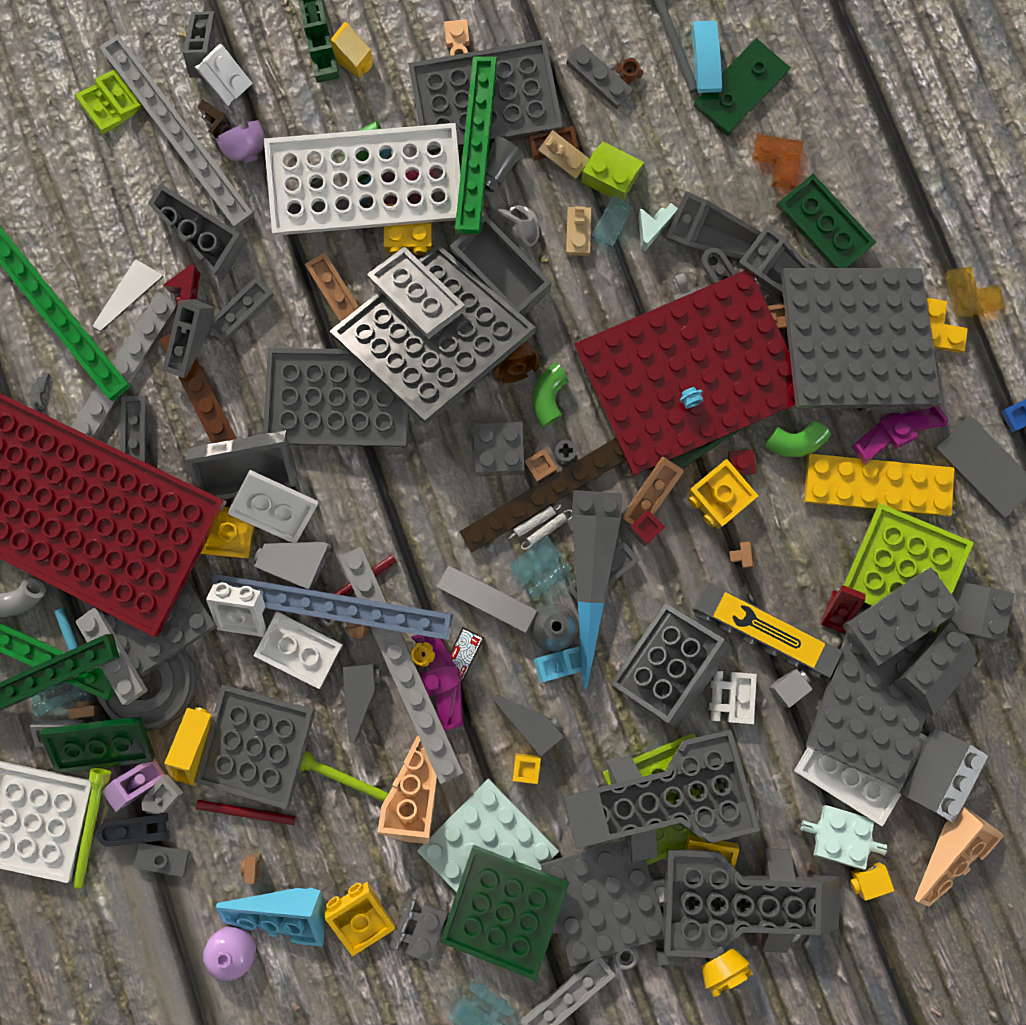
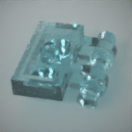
[509,536,573,599]
[448,979,514,1025]

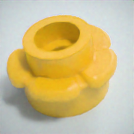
[411,642,435,667]

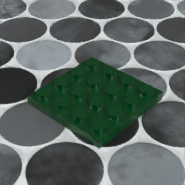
[440,845,570,981]

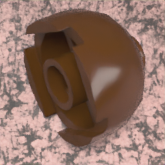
[492,341,540,383]

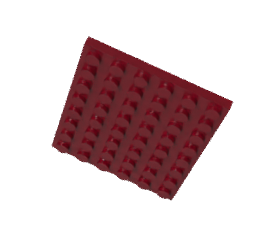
[574,270,796,476]

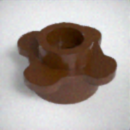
[616,58,643,85]

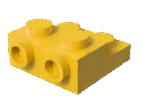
[384,204,433,256]
[686,459,758,529]
[324,881,396,957]

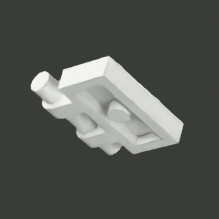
[709,671,757,724]

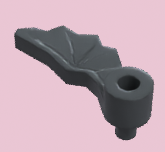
[31,373,50,412]

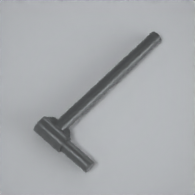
[654,0,697,93]

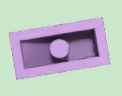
[102,758,165,812]

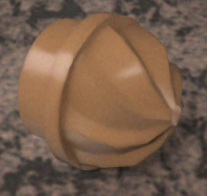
[345,622,369,639]

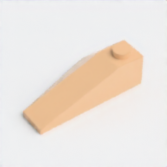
[378,736,437,844]
[915,806,1004,907]

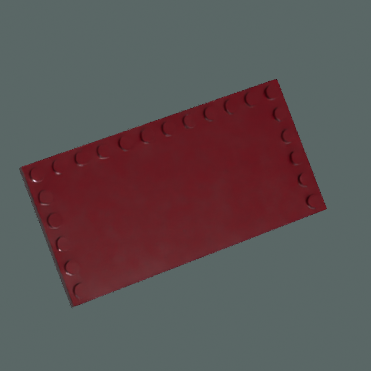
[0,393,226,637]

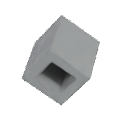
[769,669,813,708]

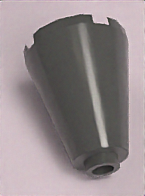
[530,603,579,653]

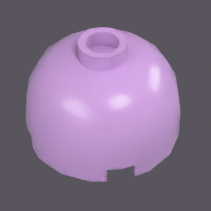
[216,120,265,165]
[203,926,256,981]

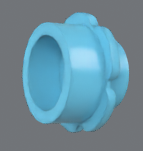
[680,387,703,408]

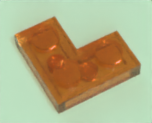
[752,134,803,189]

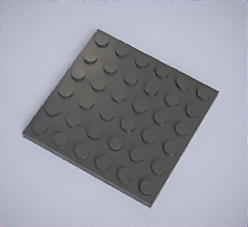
[330,244,536,425]
[781,268,942,409]

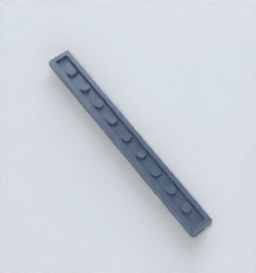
[213,574,453,640]

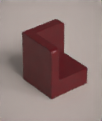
[628,510,665,547]

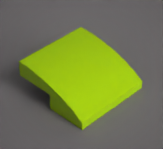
[75,70,142,135]

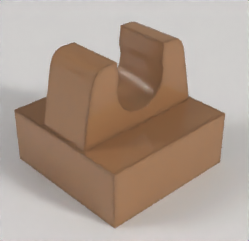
[729,542,756,568]

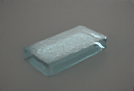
[591,196,634,249]

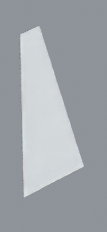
[93,259,163,331]

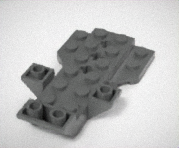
[564,730,761,863]
[663,848,840,958]

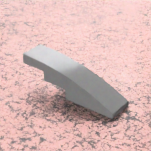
[437,566,538,634]

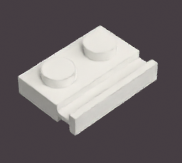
[195,44,253,106]

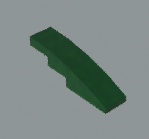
[298,0,339,83]

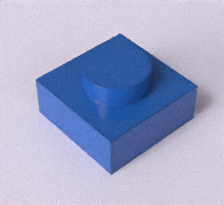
[1001,399,1026,432]

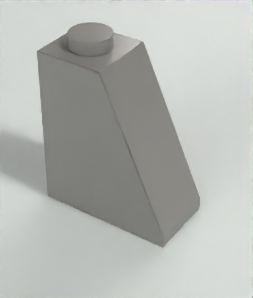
[254,542,332,590]

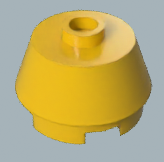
[701,948,753,997]

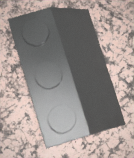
[894,622,978,716]
[899,727,988,823]

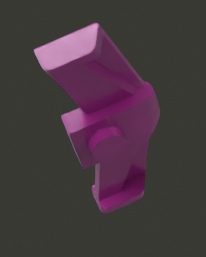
[851,406,949,466]
[411,635,463,731]

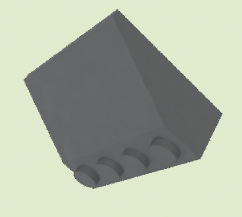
[610,603,732,730]

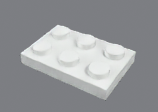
[228,470,318,543]
[254,611,343,689]

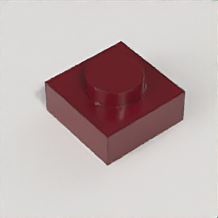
[728,449,756,476]

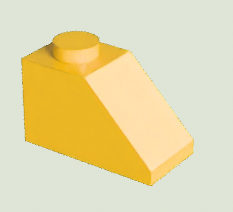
[331,22,373,78]

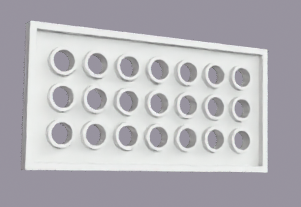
[264,123,460,236]

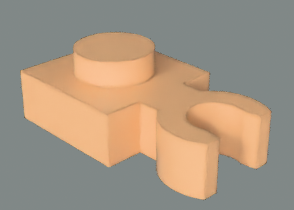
[444,19,470,56]

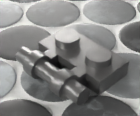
[389,897,448,963]

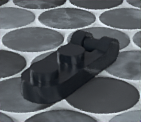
[97,813,170,847]

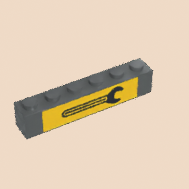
[692,582,843,680]

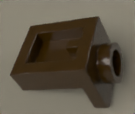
[197,99,231,141]

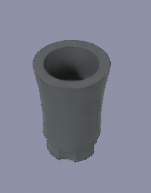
[485,136,523,193]

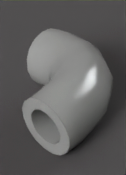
[0,578,46,618]

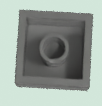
[474,422,524,477]

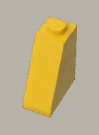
[164,708,212,786]

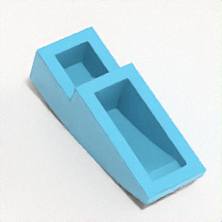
[691,20,722,93]

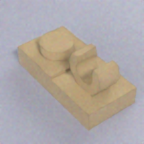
[538,130,589,179]
[566,206,591,256]

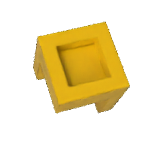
[512,753,541,784]

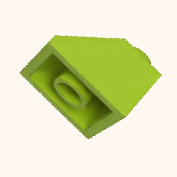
[581,141,644,203]

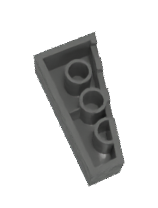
[148,183,248,280]

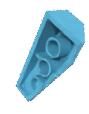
[216,888,326,947]

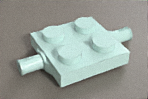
[801,805,887,870]

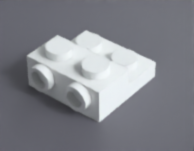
[206,582,267,637]

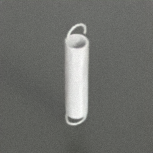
[508,504,561,539]
[521,510,572,549]

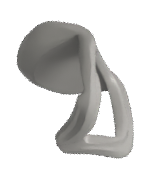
[498,205,539,248]

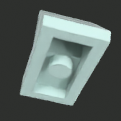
[638,203,678,251]

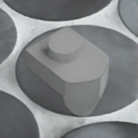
[142,774,184,814]

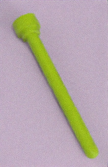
[300,750,389,802]
[73,768,111,889]

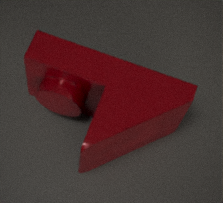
[163,265,201,307]
[821,585,866,633]

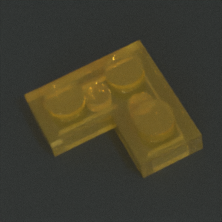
[945,266,1005,318]

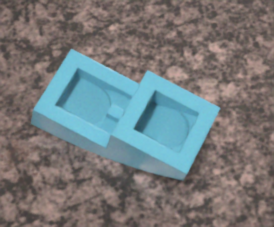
[533,646,582,683]

